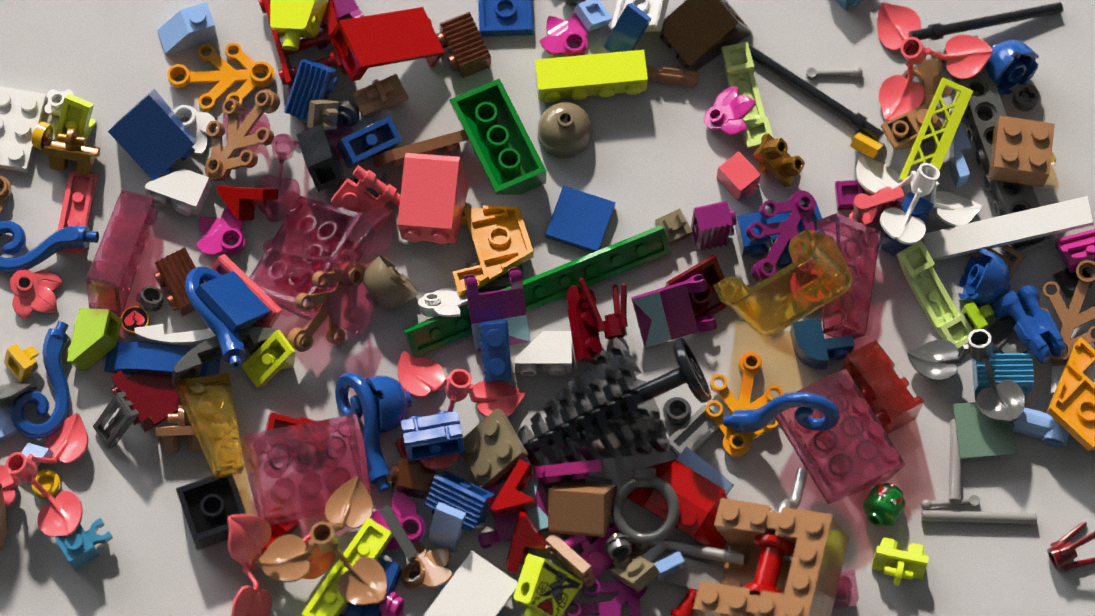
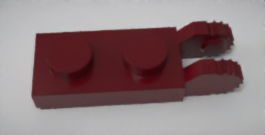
[567,285,602,365]

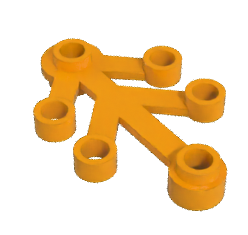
[167,43,275,112]
[705,352,783,457]

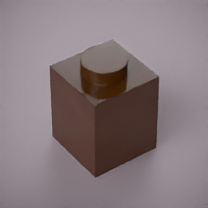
[388,458,435,499]

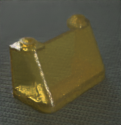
[713,228,853,336]

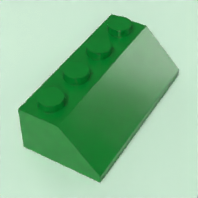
[450,78,546,195]

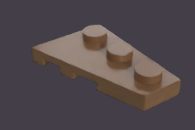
[372,130,468,167]

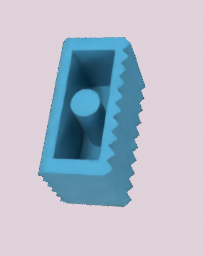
[972,353,1035,396]

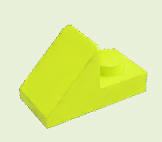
[54,94,96,140]
[241,330,296,388]

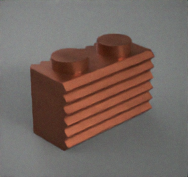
[437,12,491,78]
[153,248,204,317]

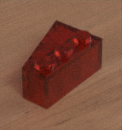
[843,339,924,435]

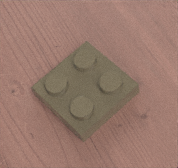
[462,409,528,490]

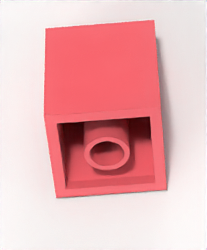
[397,153,469,244]

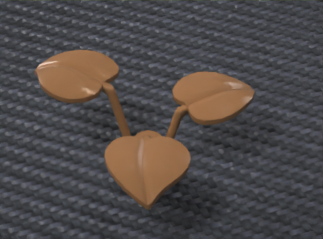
[256,476,387,605]

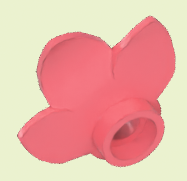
[10,270,63,320]

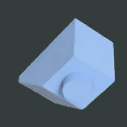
[158,2,218,55]

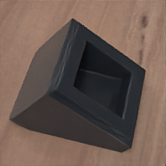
[1053,268,1094,299]

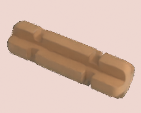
[646,66,698,87]

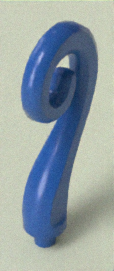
[0,221,99,273]
[185,266,246,369]
[11,321,70,439]
[335,372,390,492]
[723,392,840,433]

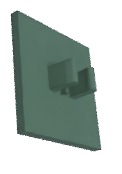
[953,402,1017,460]

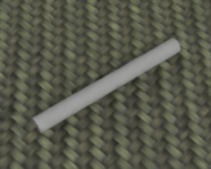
[921,510,1037,524]

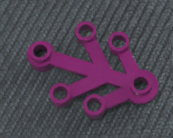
[746,190,824,283]
[564,579,647,616]

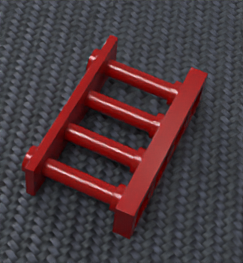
[258,0,348,89]

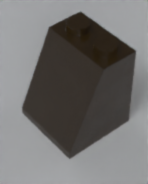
[659,0,752,71]

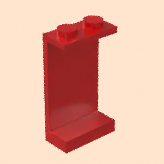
[330,7,444,81]

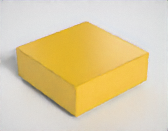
[850,132,884,159]

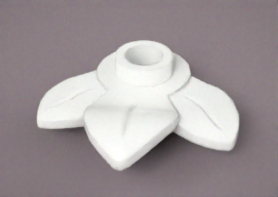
[173,105,217,154]
[418,288,468,317]

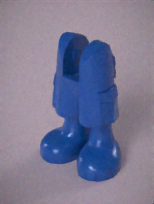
[992,285,1067,364]

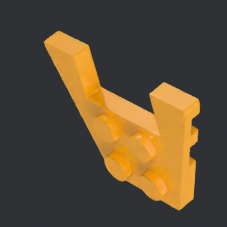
[452,205,534,297]
[1046,337,1095,451]

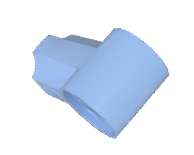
[1013,407,1069,448]

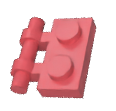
[331,166,400,234]

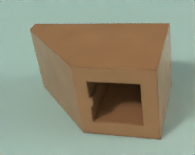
[880,102,943,149]

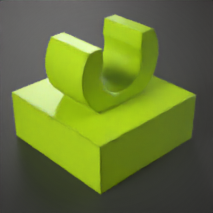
[960,301,995,331]

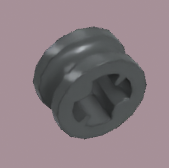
[1012,84,1039,112]

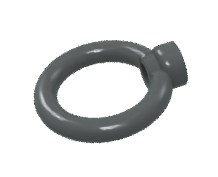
[612,468,680,545]

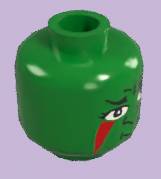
[863,483,906,526]

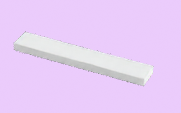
[923,196,1094,261]

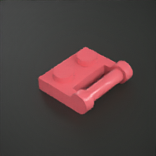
[848,186,905,229]

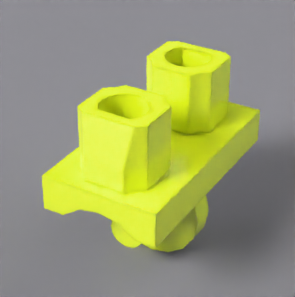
[871,537,929,586]

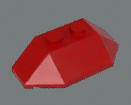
[627,459,727,550]

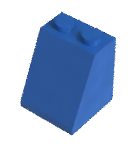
[108,89,197,180]

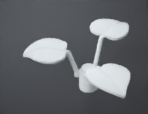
[856,153,982,245]

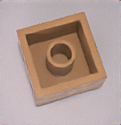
[988,115,1055,187]

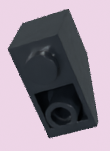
[296,123,345,192]

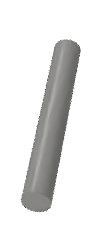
[949,419,961,503]
[664,539,747,566]

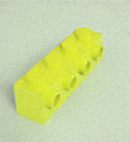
[535,50,648,103]

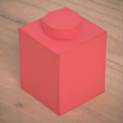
[716,151,761,201]

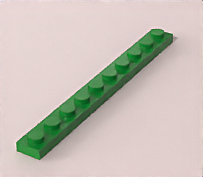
[403,225,672,357]

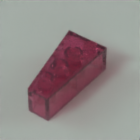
[86,190,158,318]
[817,213,881,340]

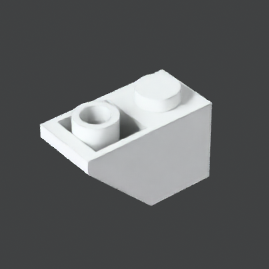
[145,168,212,217]
[515,331,572,376]

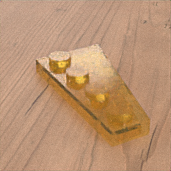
[175,373,244,478]

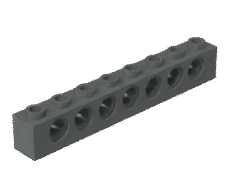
[941,35,1046,249]

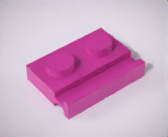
[1055,229,1095,273]
[533,459,602,483]

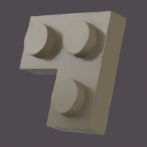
[607,532,668,592]

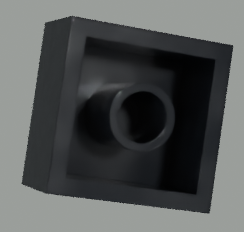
[176,469,246,550]

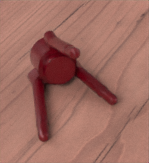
[579,278,628,339]
[1047,521,1095,572]

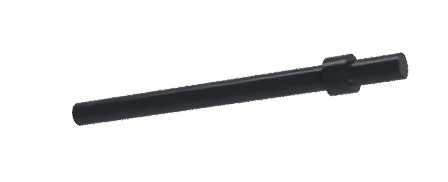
[908,2,1063,41]
[749,44,884,141]

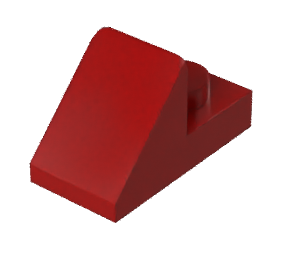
[216,185,279,221]
[491,459,537,517]
[506,508,548,573]

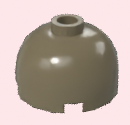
[538,102,592,159]
[363,254,418,309]

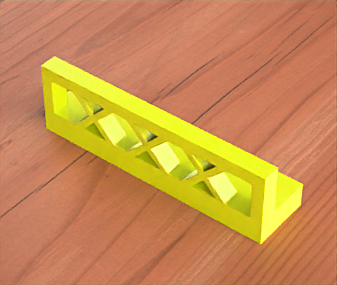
[899,78,973,185]
[302,518,394,616]

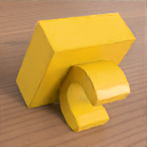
[4,343,39,382]

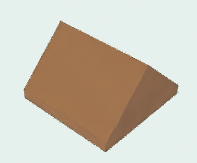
[548,480,617,537]

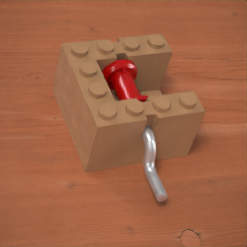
[693,468,849,616]

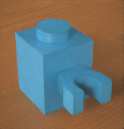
[54,518,113,571]

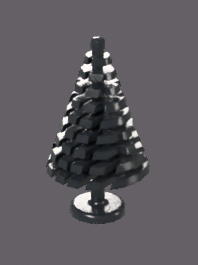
[514,337,712,467]

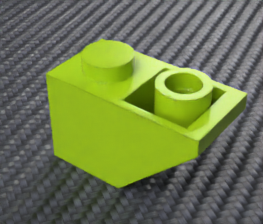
[67,308,122,371]

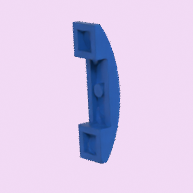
[104,342,221,383]

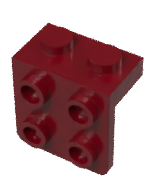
[111,371,192,432]

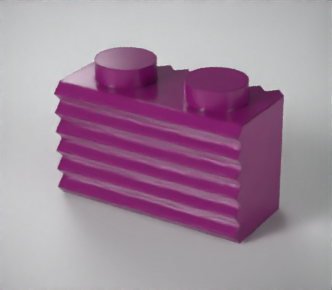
[690,201,737,252]

